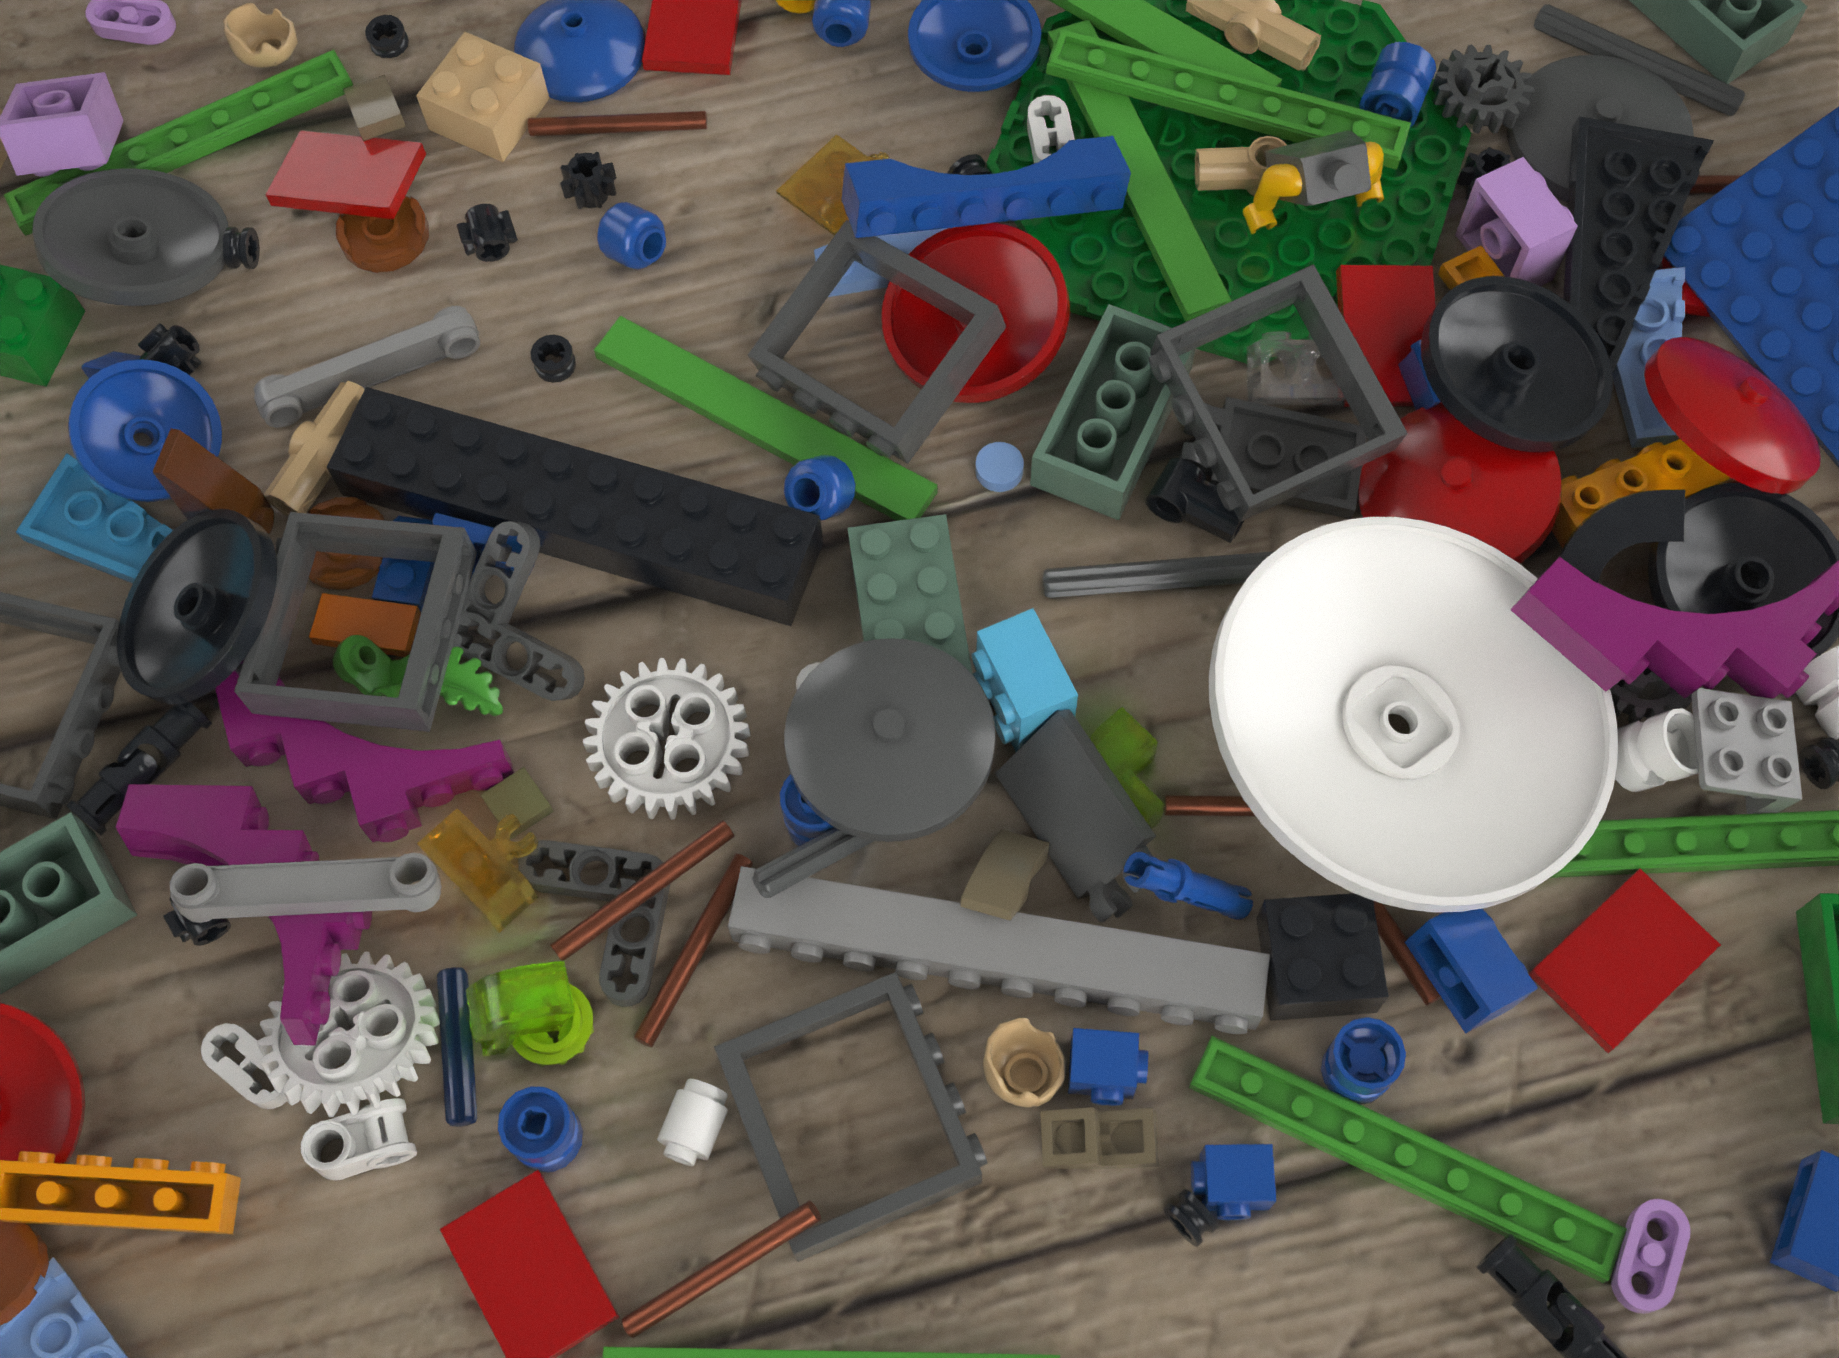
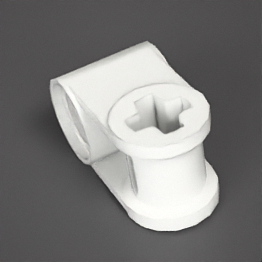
[301,1098,417,1181]

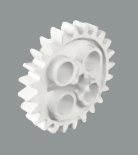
[583,658,751,820]
[257,952,440,1117]

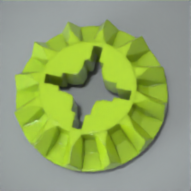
[507,980,594,1067]

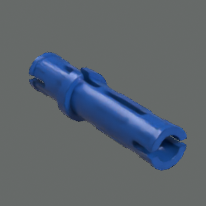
[1124,852,1253,920]

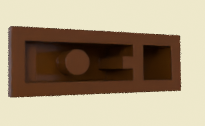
[153,428,274,534]

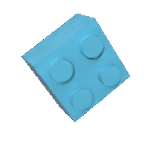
[971,608,1078,752]

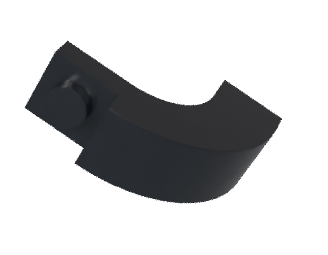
[1559,490,1685,583]

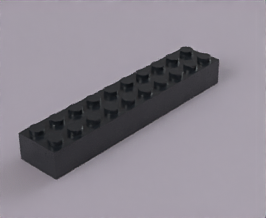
[326,387,823,626]

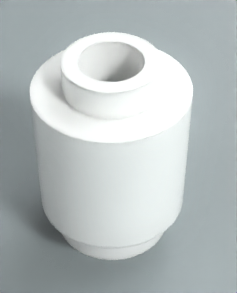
[657,1079,728,1166]

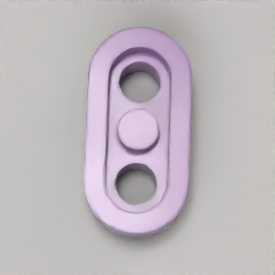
[85,0,176,45]
[1611,1199,1690,1314]

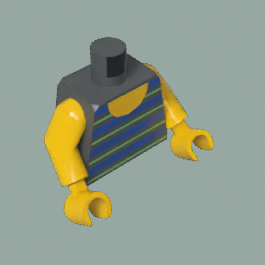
[1242,130,1384,234]

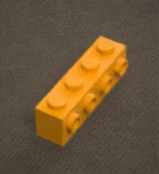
[1552,438,1738,549]
[0,1151,241,1235]

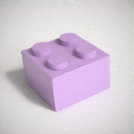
[0,72,124,177]
[1455,157,1578,286]

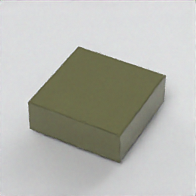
[481,767,554,840]

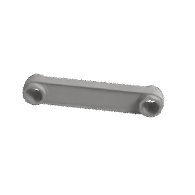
[254,306,480,428]
[170,853,442,923]

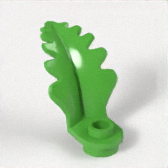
[333,635,503,716]

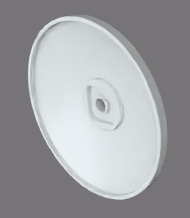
[1209,517,1618,912]

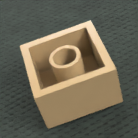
[416,32,550,162]

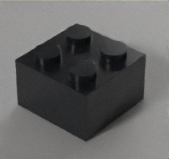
[1256,893,1389,1021]

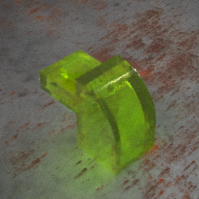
[1090,707,1165,829]
[466,960,575,1056]

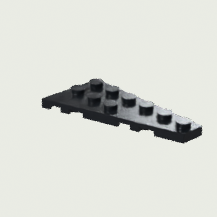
[1563,116,1714,373]

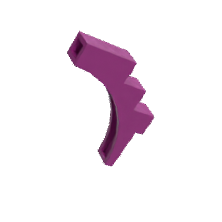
[1510,557,1839,699]
[215,658,515,843]
[115,784,372,1045]

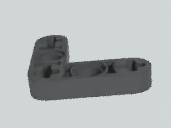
[453,521,585,701]
[518,840,670,1007]

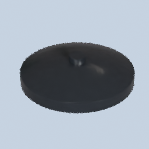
[1421,276,1613,452]
[1648,482,1839,661]
[117,509,277,704]

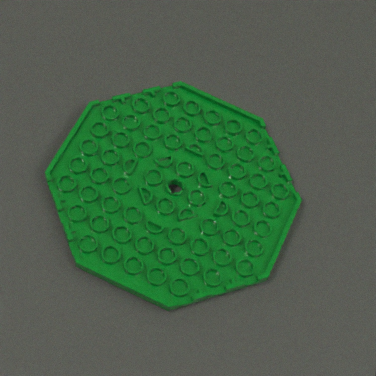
[986,0,1472,367]

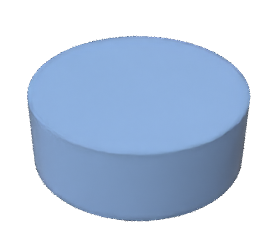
[975,442,1024,492]

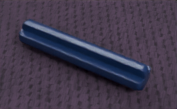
[437,967,478,1127]

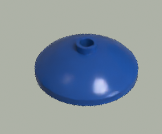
[514,0,645,102]
[908,0,1041,92]
[68,359,222,502]

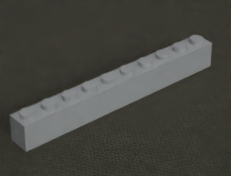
[728,866,1270,1034]

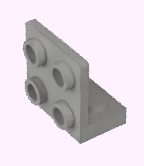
[1691,688,1802,814]

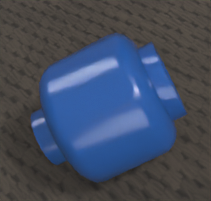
[812,0,871,47]
[597,202,666,270]
[784,455,856,521]

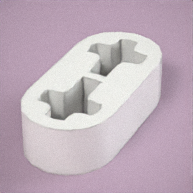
[1027,95,1075,164]
[201,1023,287,1109]

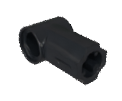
[1145,458,1245,543]

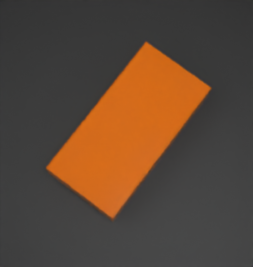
[309,593,421,657]

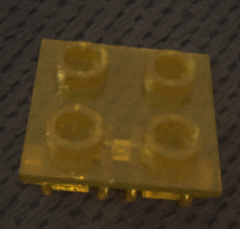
[776,134,891,236]

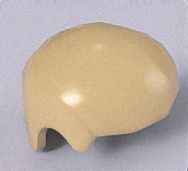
[223,3,298,68]
[983,1018,1066,1108]

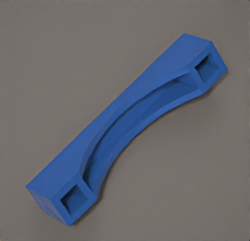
[842,136,1131,238]

